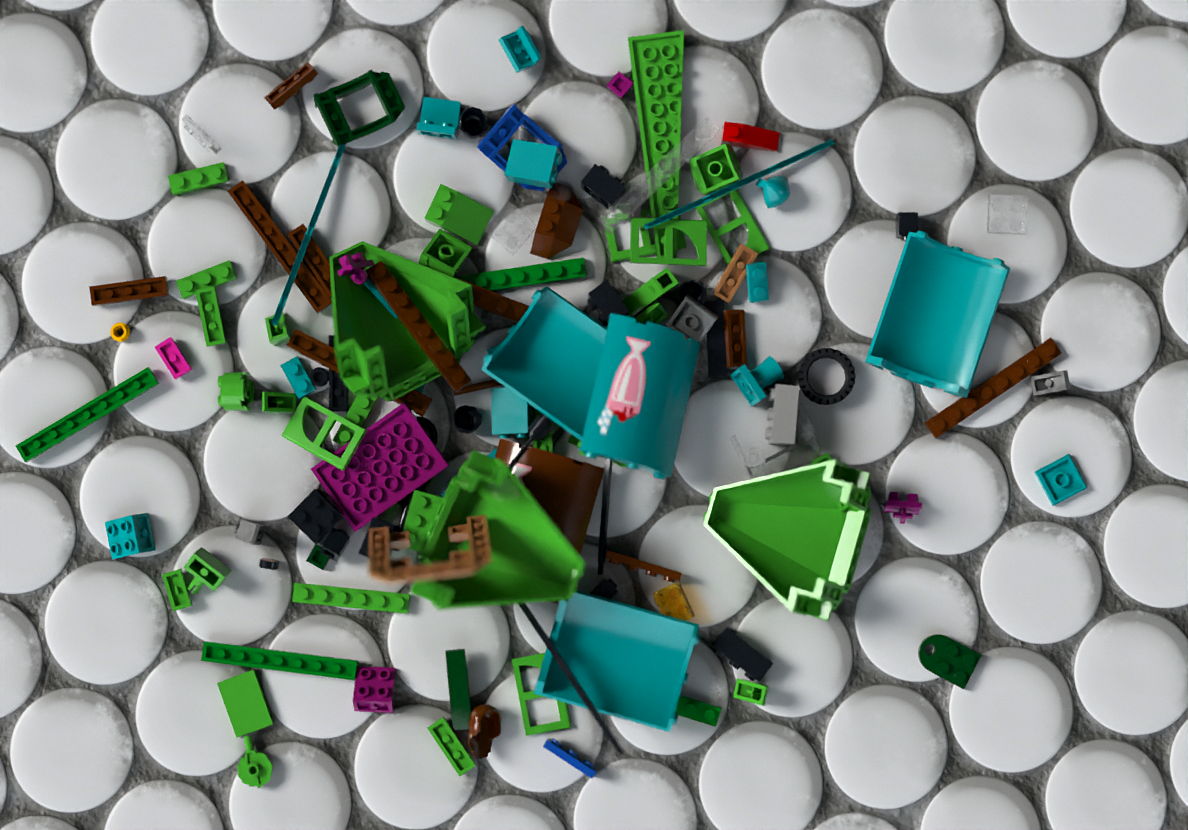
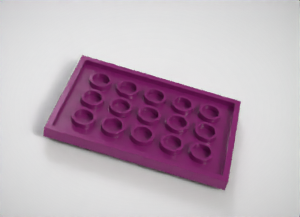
[311,402,449,532]

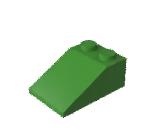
[425,184,494,246]

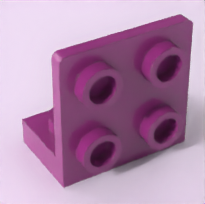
[353,666,395,713]

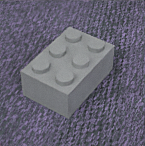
[765,384,799,446]

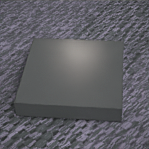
[666,294,718,343]

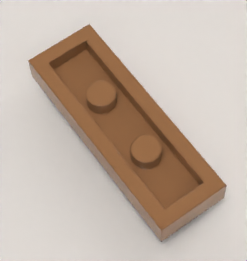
[712,244,758,303]

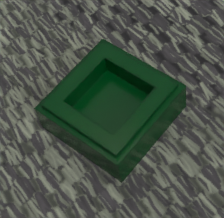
[306,544,330,570]

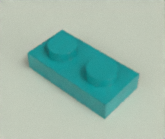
[746,261,769,303]
[280,356,316,399]

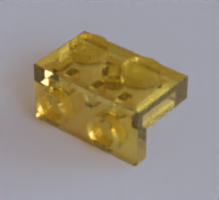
[653,581,695,621]

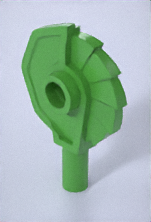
[237,735,273,788]

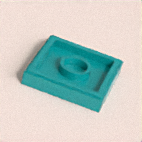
[1034,454,1087,506]

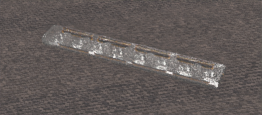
[597,117,720,234]

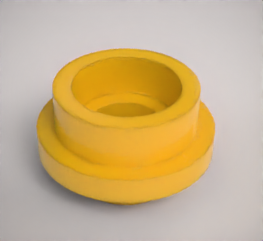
[111,322,130,342]

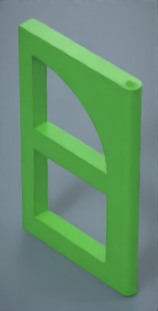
[696,186,770,265]
[603,209,687,263]
[630,217,707,266]
[282,396,367,471]
[512,653,572,736]

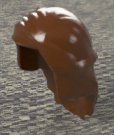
[468,704,501,759]

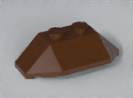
[530,183,583,259]

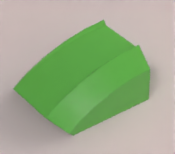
[690,143,743,194]
[418,229,473,278]

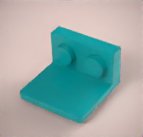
[416,97,461,140]
[105,513,155,559]

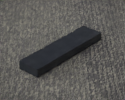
[705,300,728,378]
[329,335,349,412]

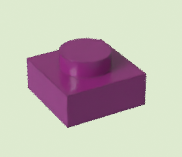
[607,72,634,99]

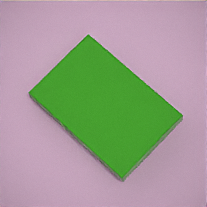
[217,669,274,738]

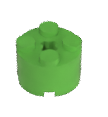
[218,372,254,411]

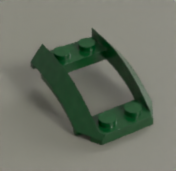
[314,70,405,147]

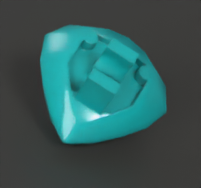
[756,176,790,208]

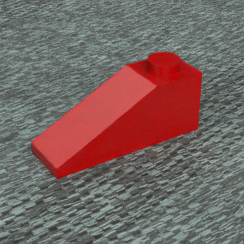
[721,122,780,152]

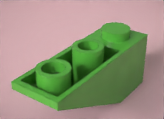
[622,267,678,317]

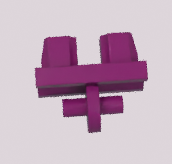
[337,252,375,284]
[884,492,922,524]

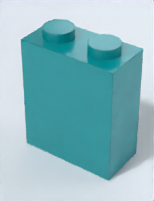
[504,139,562,189]
[491,388,535,439]

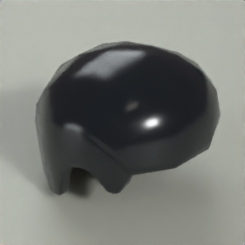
[459,107,488,139]
[678,280,707,305]
[452,405,482,434]

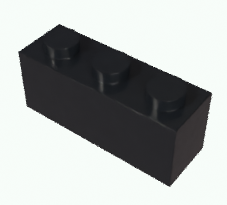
[712,627,773,682]

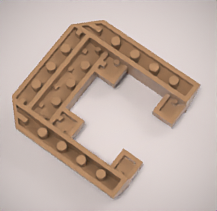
[368,515,492,584]

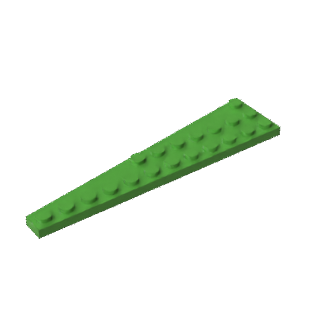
[628,30,684,258]

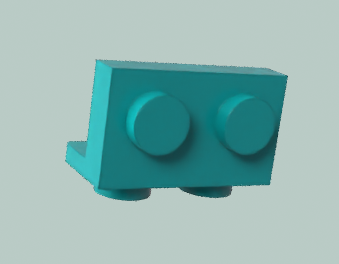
[498,26,541,73]

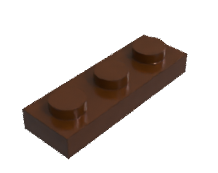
[264,62,318,110]
[724,310,747,368]

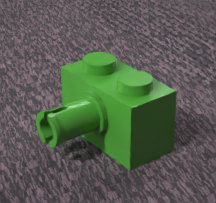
[183,547,232,594]

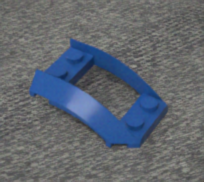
[477,104,567,191]

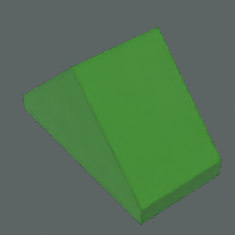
[265,312,291,346]
[262,392,296,413]
[733,678,768,706]

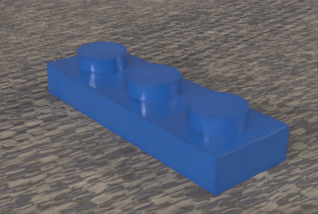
[543,738,596,779]

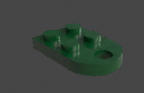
[918,634,982,689]

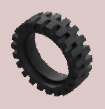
[798,348,856,405]

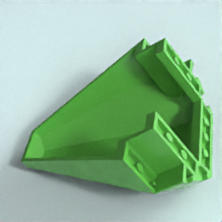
[329,241,486,402]
[410,450,586,610]
[703,459,871,621]

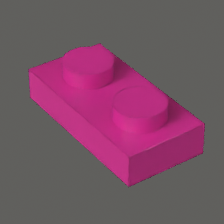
[154,337,192,380]

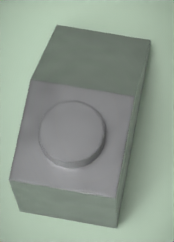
[235,520,267,545]

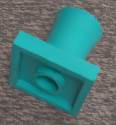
[730,356,784,407]

